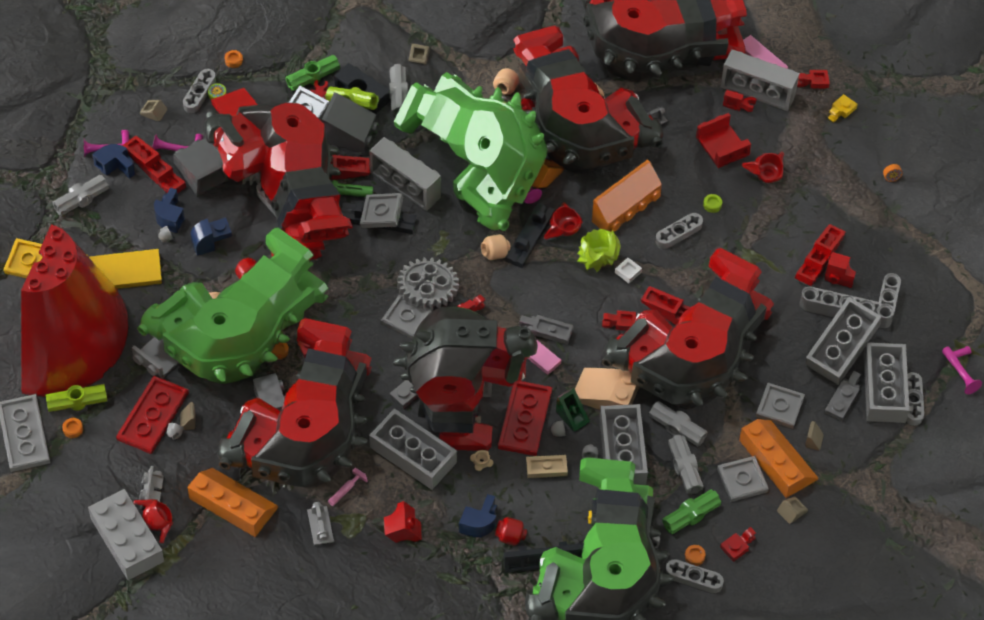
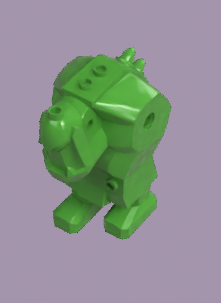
[394,72,547,231]
[137,228,329,384]

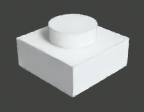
[615,258,642,283]

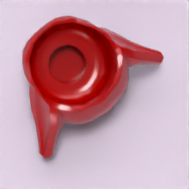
[742,151,784,183]
[544,202,583,239]
[134,499,173,543]

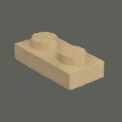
[526,455,568,478]

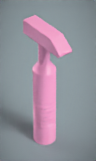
[328,468,368,506]

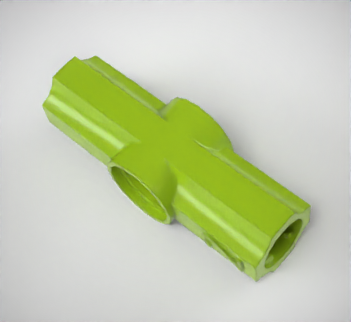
[325,87,379,110]
[46,384,107,412]

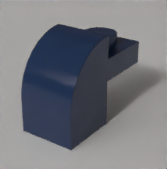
[92,144,135,179]
[154,188,185,233]
[191,218,232,256]
[459,494,497,537]

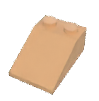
[575,368,639,410]

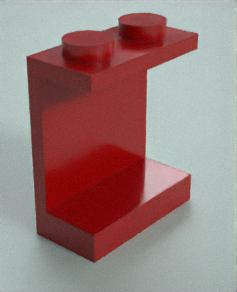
[696,113,751,168]

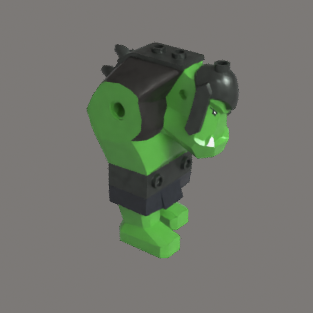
[525,457,675,620]

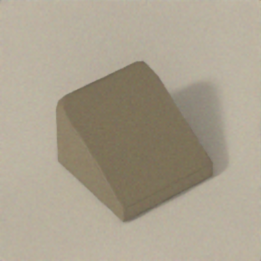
[409,44,430,64]
[139,100,167,121]
[180,402,196,430]
[805,421,824,450]
[777,496,808,524]

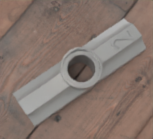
[389,64,408,116]
[52,175,109,216]
[649,401,708,447]
[668,435,703,495]

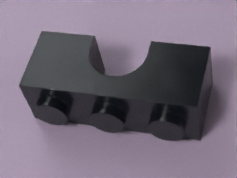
[334,63,390,114]

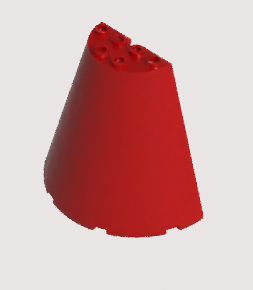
[21,224,128,397]

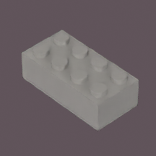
[721,49,800,111]
[369,137,441,212]
[806,297,882,385]
[864,343,909,423]
[599,404,648,485]
[369,409,457,490]
[88,489,164,580]

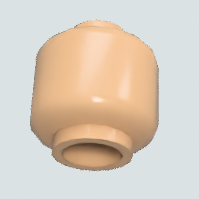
[493,68,519,95]
[481,234,510,260]

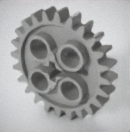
[397,257,459,310]

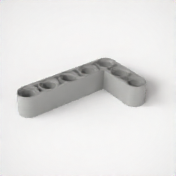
[800,273,901,328]

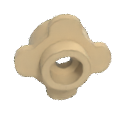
[470,450,493,471]

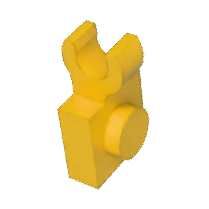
[828,94,858,122]

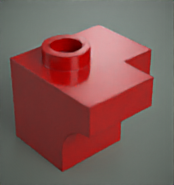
[824,252,856,288]
[384,501,422,543]

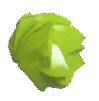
[577,229,621,272]

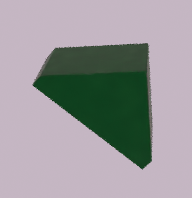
[556,388,590,432]

